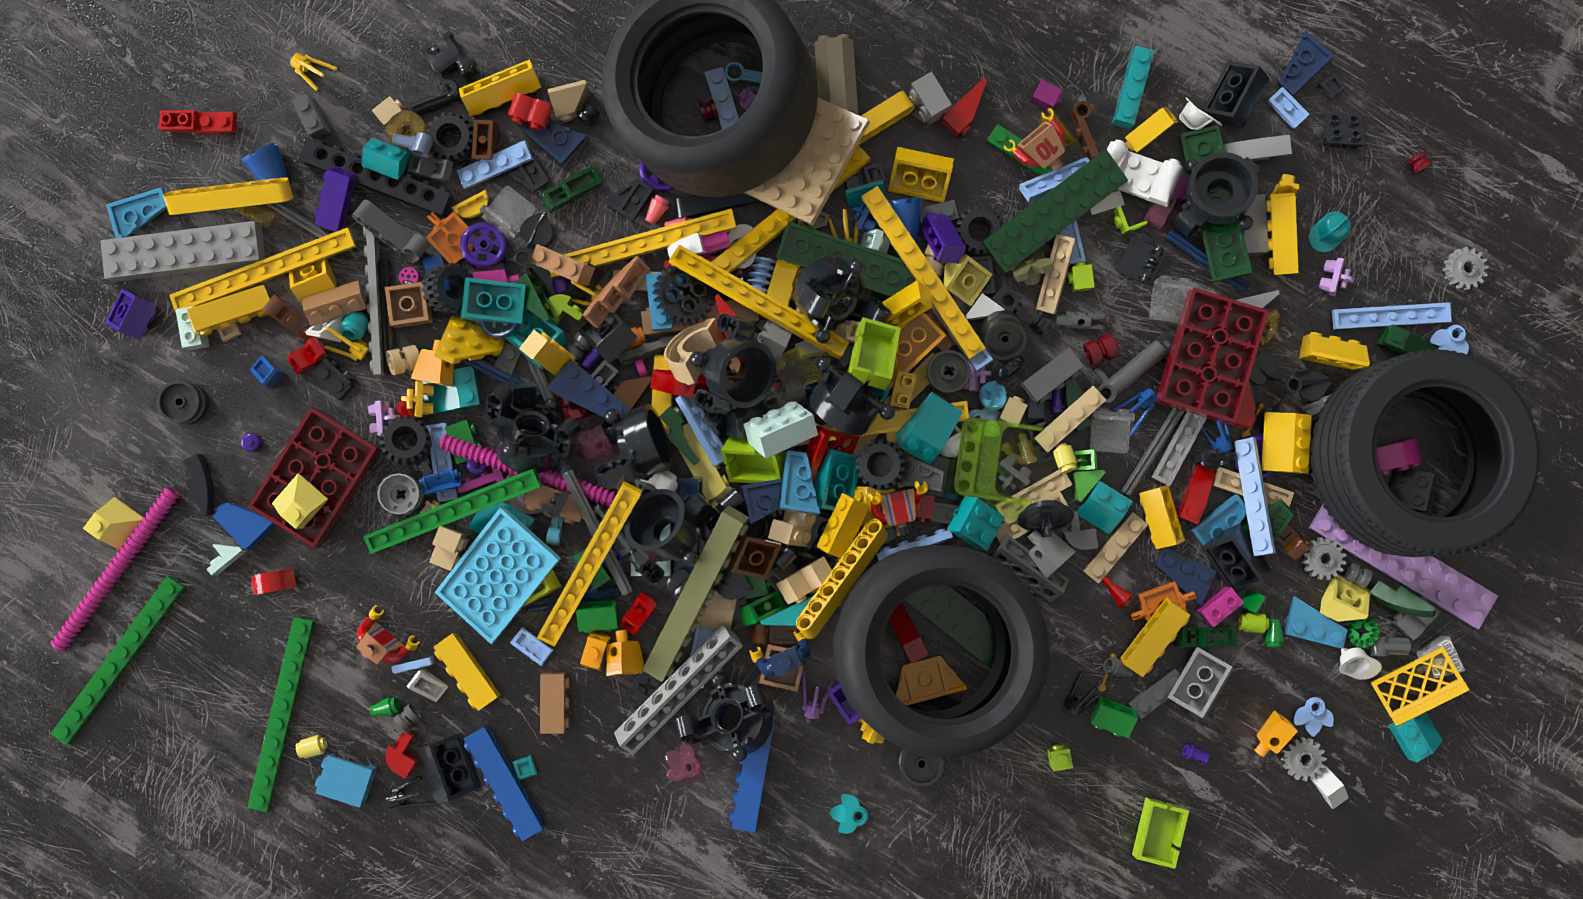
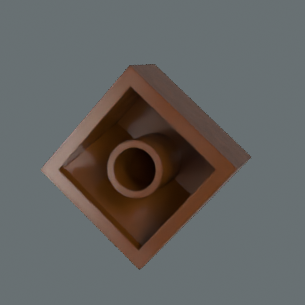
[728,535,782,580]

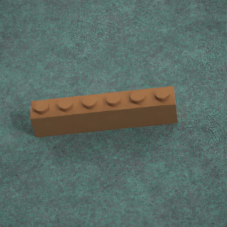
[641,299,759,337]

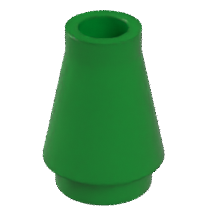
[1265,619,1285,648]
[370,696,401,717]

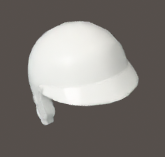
[940,426,967,458]

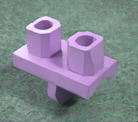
[1319,258,1355,296]
[963,358,991,392]
[368,401,400,436]

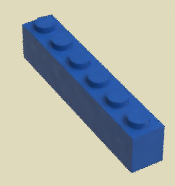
[729,713,776,833]
[464,725,546,841]

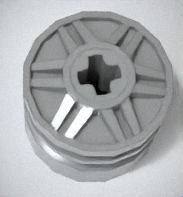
[377,473,424,515]

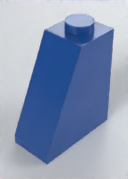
[213,503,276,550]

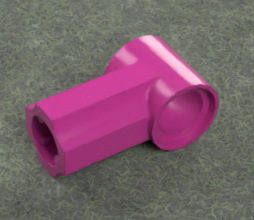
[699,231,731,259]

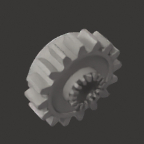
[1443,247,1489,290]
[1301,538,1346,580]
[1281,737,1327,781]

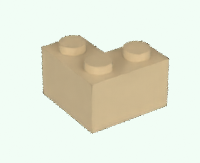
[768,510,816,547]
[429,526,470,571]
[776,557,832,604]

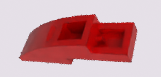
[159,110,237,135]
[650,369,730,398]

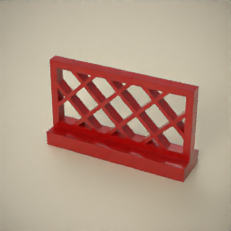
[805,426,860,483]

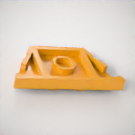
[895,655,967,705]

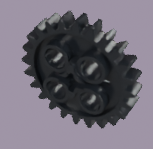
[652,265,716,326]

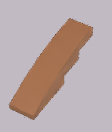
[582,256,650,328]

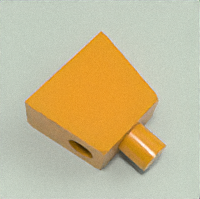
[411,340,454,387]
[606,630,645,676]
[580,631,612,671]
[1255,710,1298,758]

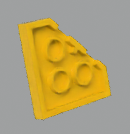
[434,315,506,364]

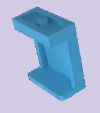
[315,753,377,808]

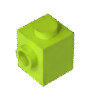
[1067,262,1094,292]
[1047,744,1073,771]

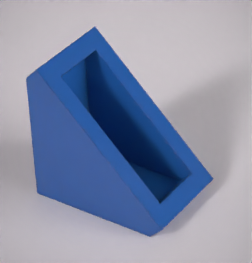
[250,355,286,388]

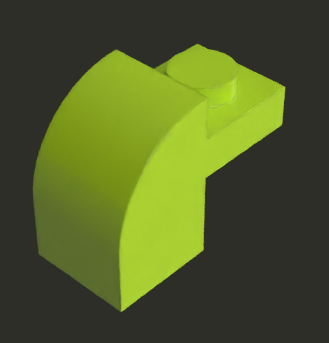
[548,294,585,323]

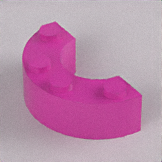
[1376,438,1423,475]

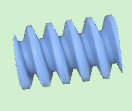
[746,257,777,293]

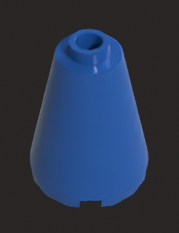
[242,143,291,186]
[887,197,923,243]

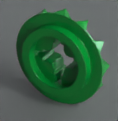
[1348,617,1380,648]

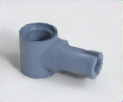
[392,132,434,158]

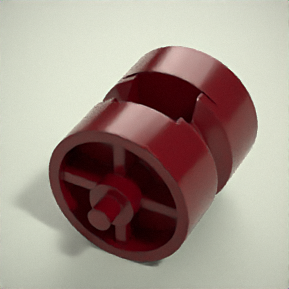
[1082,334,1120,367]
[558,396,591,425]

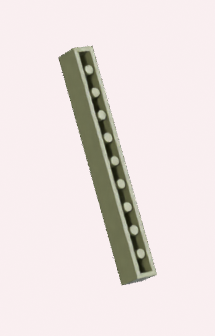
[643,506,749,682]

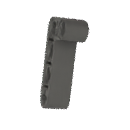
[352,200,430,263]

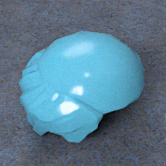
[979,381,1007,411]

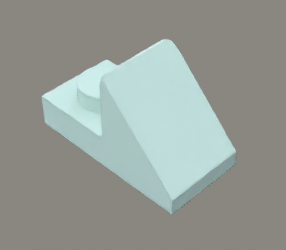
[860,229,890,254]
[207,544,248,575]

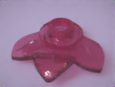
[578,422,611,459]
[665,743,700,781]

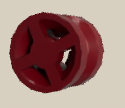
[698,99,719,122]
[1408,150,1433,173]

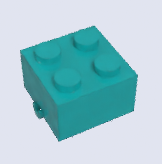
[947,496,1005,551]

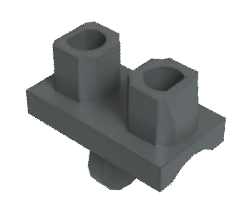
[994,456,1032,490]

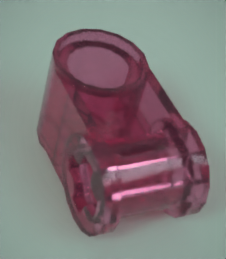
[1143,194,1176,230]

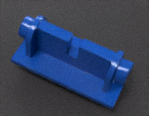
[419,468,461,495]

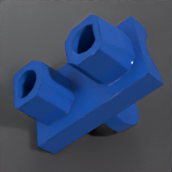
[852,202,878,234]

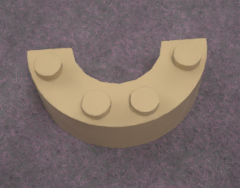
[664,318,724,385]

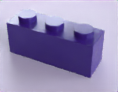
[315,167,357,232]
[920,212,966,264]

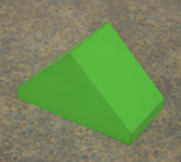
[1073,450,1097,471]
[1072,470,1106,502]

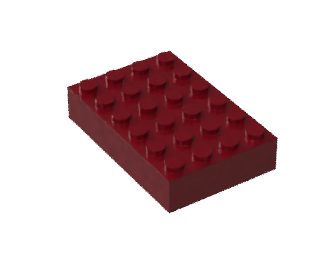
[1155,287,1269,425]
[248,407,382,548]

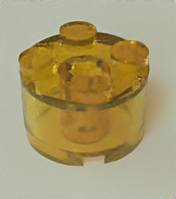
[386,110,429,153]

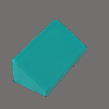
[845,180,885,207]

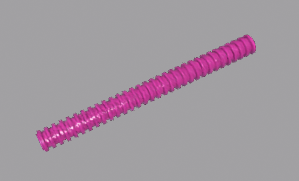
[439,434,617,508]
[51,487,180,652]

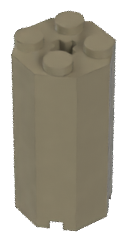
[814,34,858,115]

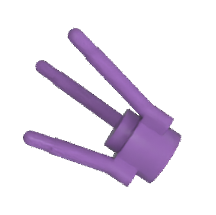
[802,670,834,719]

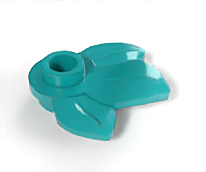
[829,794,868,834]

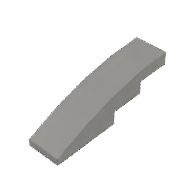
[1223,135,1292,161]

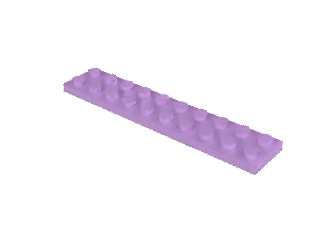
[1309,503,1498,629]

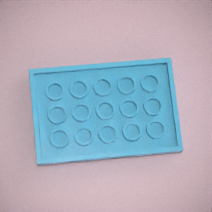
[435,506,561,644]

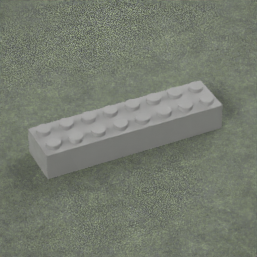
[100,221,266,282]

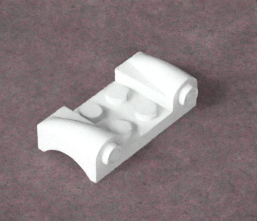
[1107,140,1183,207]

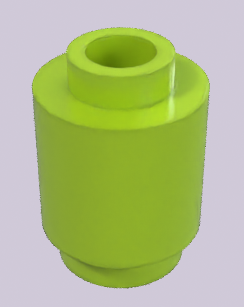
[1238,612,1269,633]

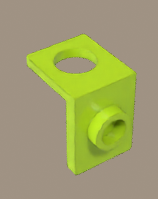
[1113,206,1148,235]

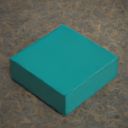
[512,755,538,781]

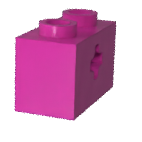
[1196,587,1244,627]

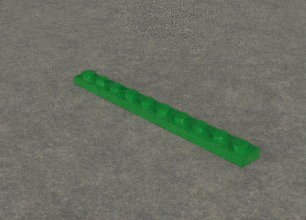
[363,468,543,554]
[50,576,185,745]
[247,617,315,812]

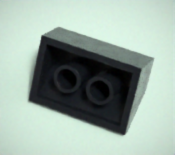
[1202,61,1270,128]
[1201,524,1271,593]
[417,732,480,804]

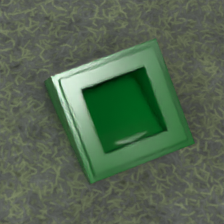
[1240,590,1266,614]

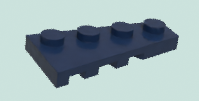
[546,359,631,418]

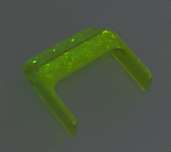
[954,418,1043,505]

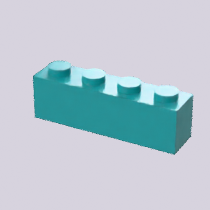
[1111,46,1154,130]

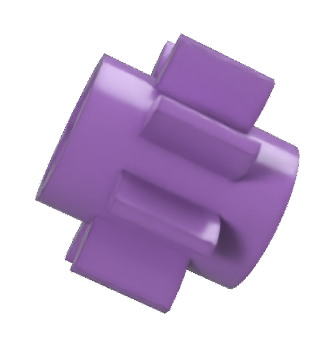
[739,87,758,110]

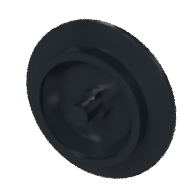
[1017,500,1074,537]

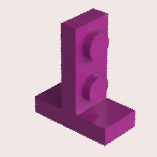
[457,466,507,494]

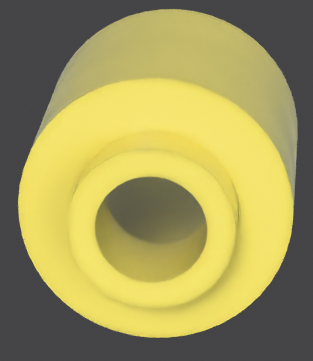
[1053,443,1077,473]
[296,735,328,759]

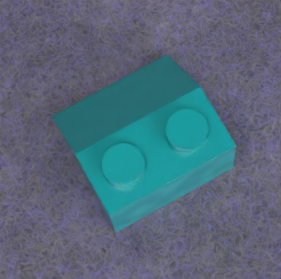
[362,138,412,180]
[1078,481,1133,534]
[1388,712,1443,763]

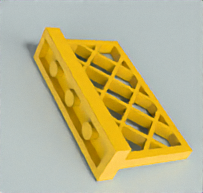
[1371,646,1469,726]

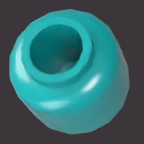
[340,311,369,340]

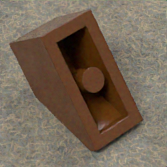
[472,120,499,160]
[611,376,652,410]

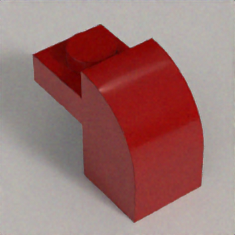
[287,336,328,375]
[251,569,296,595]
[619,592,657,636]
[386,731,420,779]

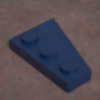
[1278,31,1334,97]
[518,120,587,165]
[741,478,783,525]
[1154,547,1217,606]

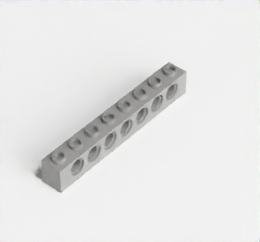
[614,624,743,755]

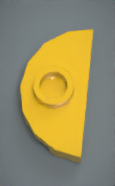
[451,190,489,219]

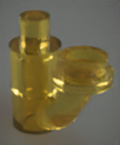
[1260,308,1280,348]
[999,433,1038,465]

